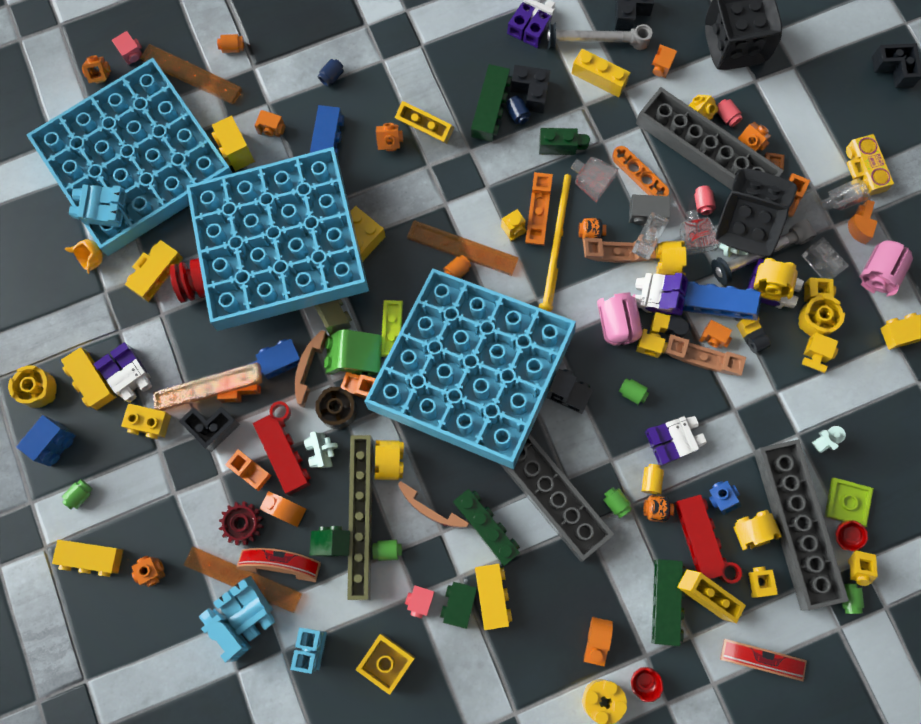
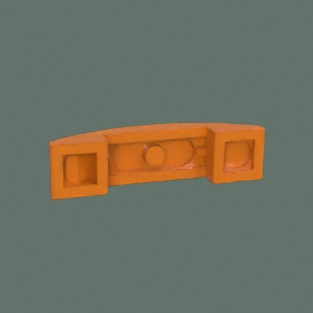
[525,172,553,246]

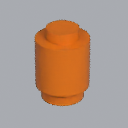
[217,34,244,53]
[443,255,471,278]

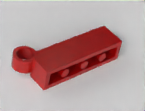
[253,401,311,496]
[674,494,742,584]

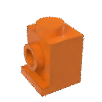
[652,44,677,78]
[254,110,285,137]
[699,320,732,348]

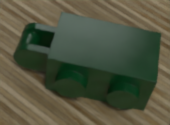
[539,128,590,155]

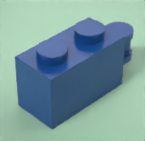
[246,339,301,379]

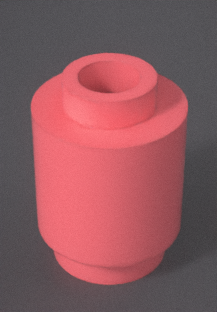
[717,99,743,127]
[694,186,716,215]

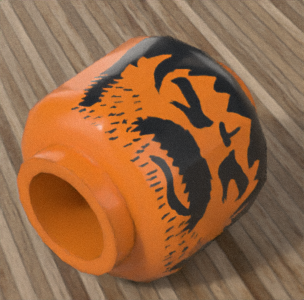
[579,218,606,240]
[643,495,674,522]

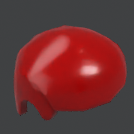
[835,520,868,551]
[630,667,664,702]

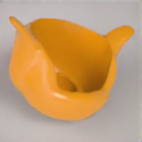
[65,239,103,274]

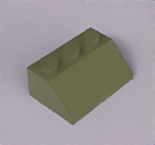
[314,299,352,335]

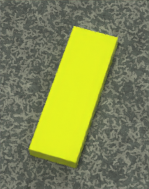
[381,300,403,357]

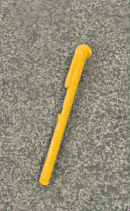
[539,174,572,312]

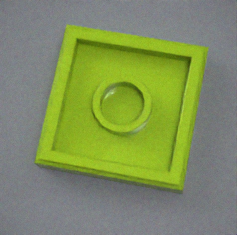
[824,478,874,527]

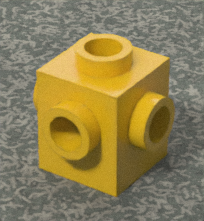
[688,95,719,120]

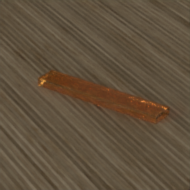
[140,44,242,104]
[407,220,519,276]
[153,362,262,411]
[184,546,303,613]

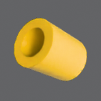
[641,464,664,495]

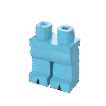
[69,184,127,227]
[213,576,275,642]
[199,608,251,663]
[290,627,327,674]

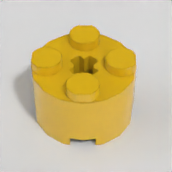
[656,241,686,276]
[753,258,798,301]
[798,295,845,336]
[8,366,57,408]
[375,440,404,480]
[733,510,782,551]
[582,679,627,724]

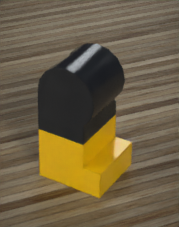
[649,312,689,338]
[736,317,771,354]

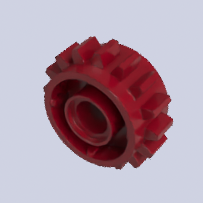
[219,501,264,546]

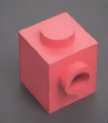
[112,31,143,65]
[405,586,435,618]

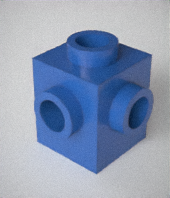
[709,481,741,515]

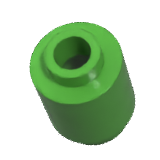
[618,378,649,404]
[62,479,93,510]
[603,487,632,518]
[372,540,402,561]
[842,584,864,614]

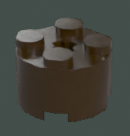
[315,387,357,429]

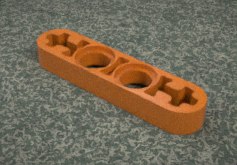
[612,146,669,196]

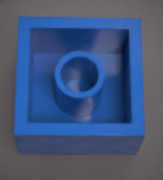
[16,415,76,467]

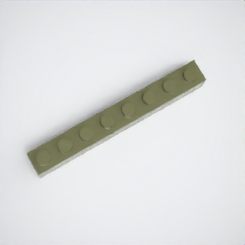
[347,435,373,600]

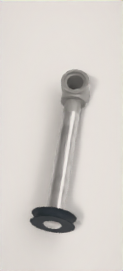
[547,22,653,50]
[711,219,817,285]

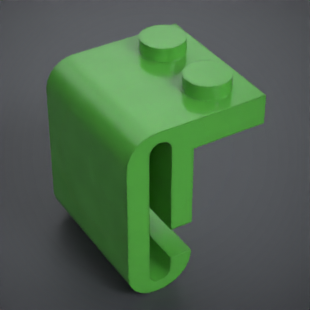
[324,329,382,376]

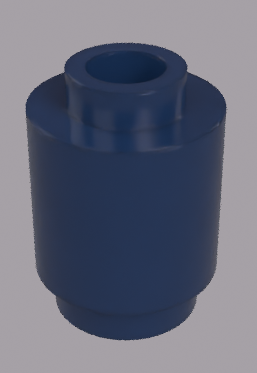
[317,59,344,86]
[506,96,531,124]

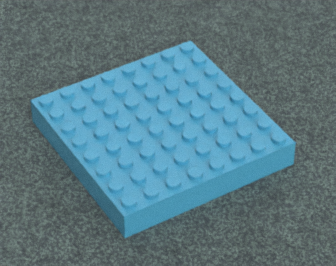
[26,58,232,256]
[186,147,369,331]
[364,268,576,469]

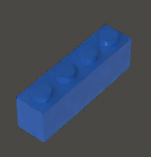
[310,105,344,157]
[681,282,762,321]

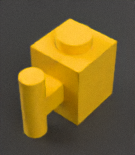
[802,332,838,373]

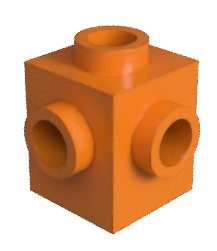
[82,55,111,84]
[738,122,771,152]
[376,123,403,151]
[131,556,165,587]

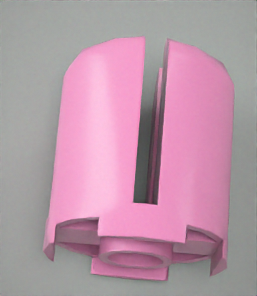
[859,240,913,297]
[597,292,643,346]

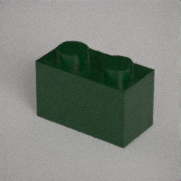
[309,526,350,557]
[440,582,477,629]

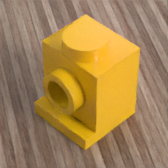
[501,209,527,241]
[804,278,836,302]
[636,329,668,358]
[848,550,878,586]
[748,566,778,598]

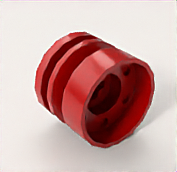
[170,258,206,303]

